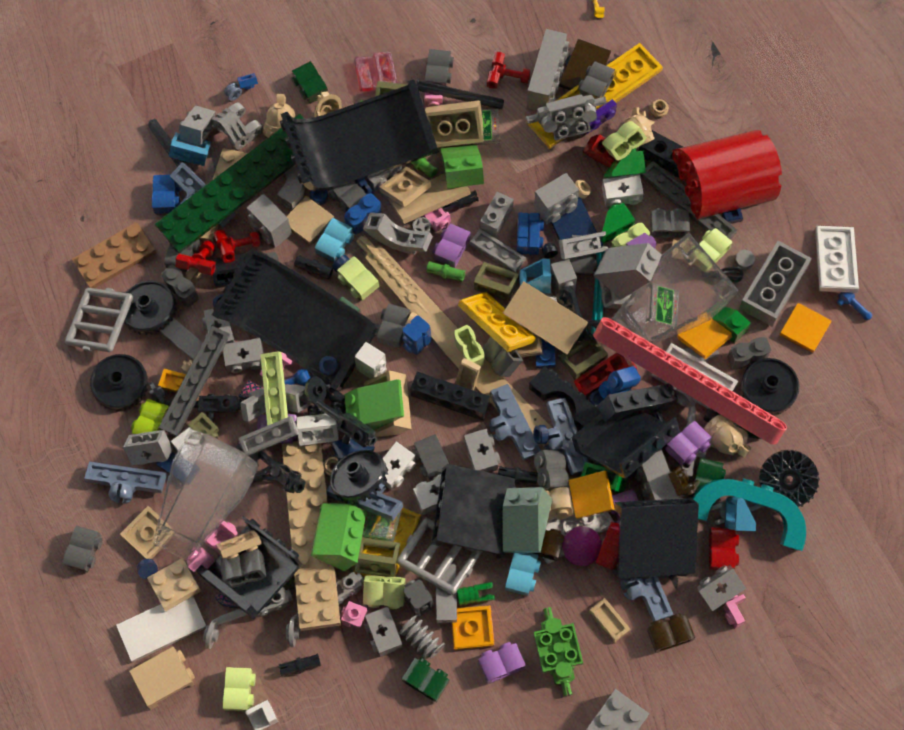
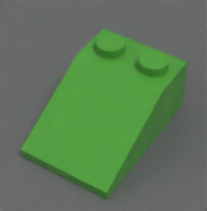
[441,144,484,189]
[345,379,404,430]

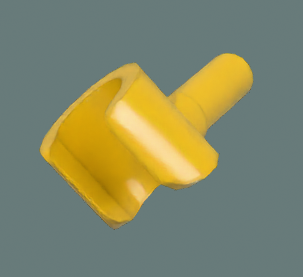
[592,0,605,18]

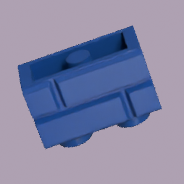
[517,212,544,255]
[402,315,431,355]

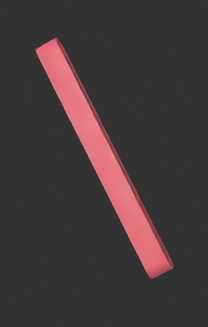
[593,317,787,445]

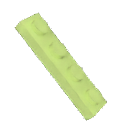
[260,352,288,426]

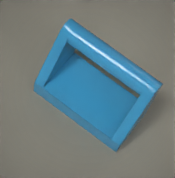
[169,132,211,166]
[519,259,551,293]
[725,496,756,531]

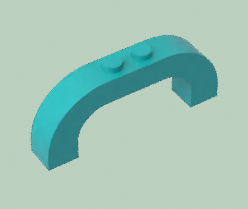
[691,478,807,551]

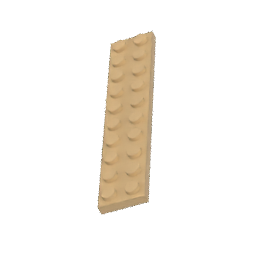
[282,441,341,631]

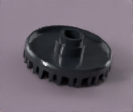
[119,280,177,335]
[90,354,149,411]
[740,358,800,415]
[759,449,820,508]
[330,450,389,504]

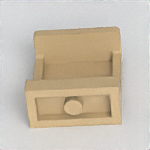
[130,647,195,710]

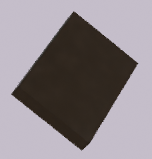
[559,39,611,90]

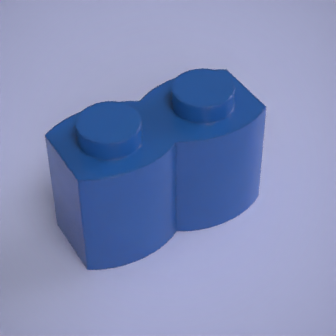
[152,174,181,214]
[344,193,381,235]
[599,366,641,399]

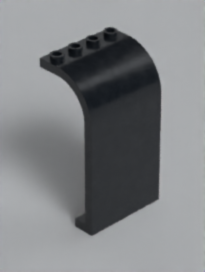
[280,79,439,191]
[211,249,381,391]

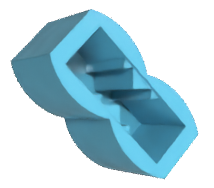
[315,218,354,262]
[505,553,541,596]

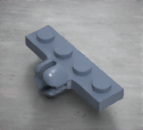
[170,162,237,227]
[489,384,541,461]
[544,398,589,475]
[84,461,167,504]
[326,484,403,521]
[620,576,674,621]

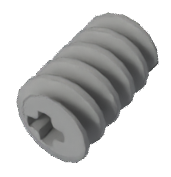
[400,615,445,660]

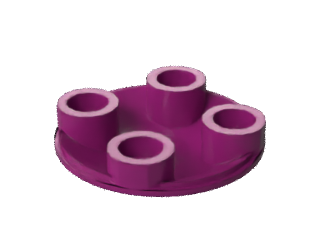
[562,526,602,566]

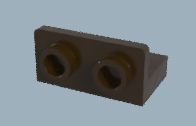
[668,465,700,497]

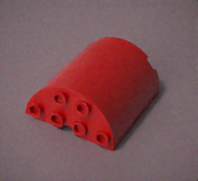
[672,130,782,219]

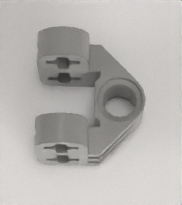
[211,102,263,150]

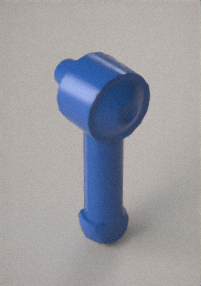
[837,292,872,321]
[284,369,310,387]

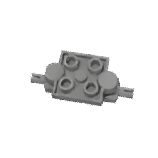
[526,94,607,140]

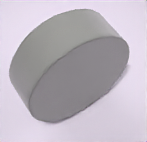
[735,250,755,269]

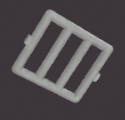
[65,288,133,352]
[397,518,482,595]

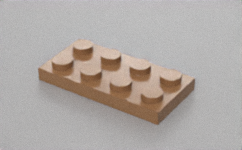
[72,222,156,288]

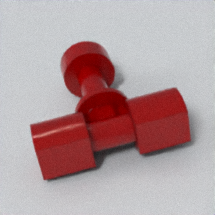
[487,52,531,89]
[213,230,260,263]
[175,241,215,276]

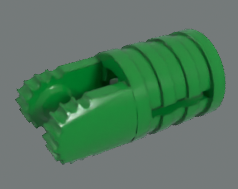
[457,582,495,606]

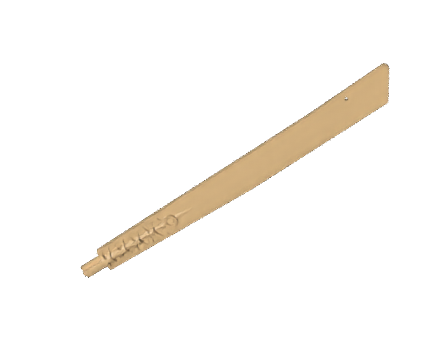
[356,235,552,450]

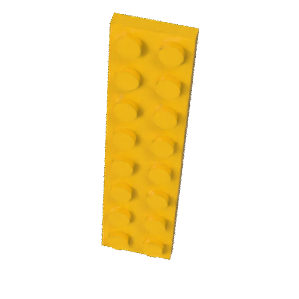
[527,43,663,149]

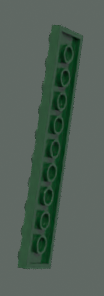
[155,114,305,254]

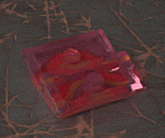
[354,52,397,91]

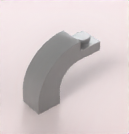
[277,166,305,211]
[363,213,433,255]
[240,385,311,422]

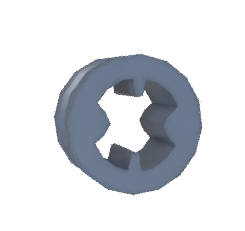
[224,83,242,101]

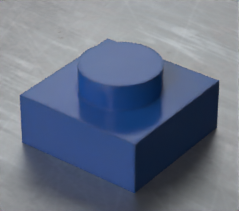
[237,73,258,89]

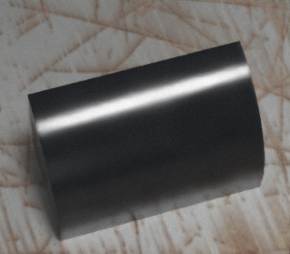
[211,253,246,287]

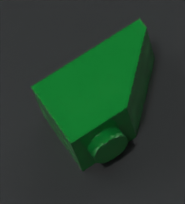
[604,148,646,178]
[601,202,635,244]
[709,305,750,343]
[581,462,629,493]

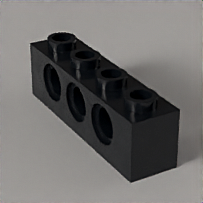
[638,130,683,178]
[410,372,490,420]

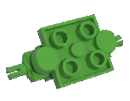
[533,607,583,697]

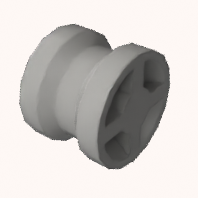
[413,217,431,233]

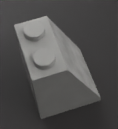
[594,243,662,299]

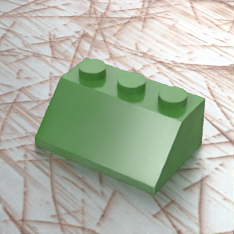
[311,503,366,571]

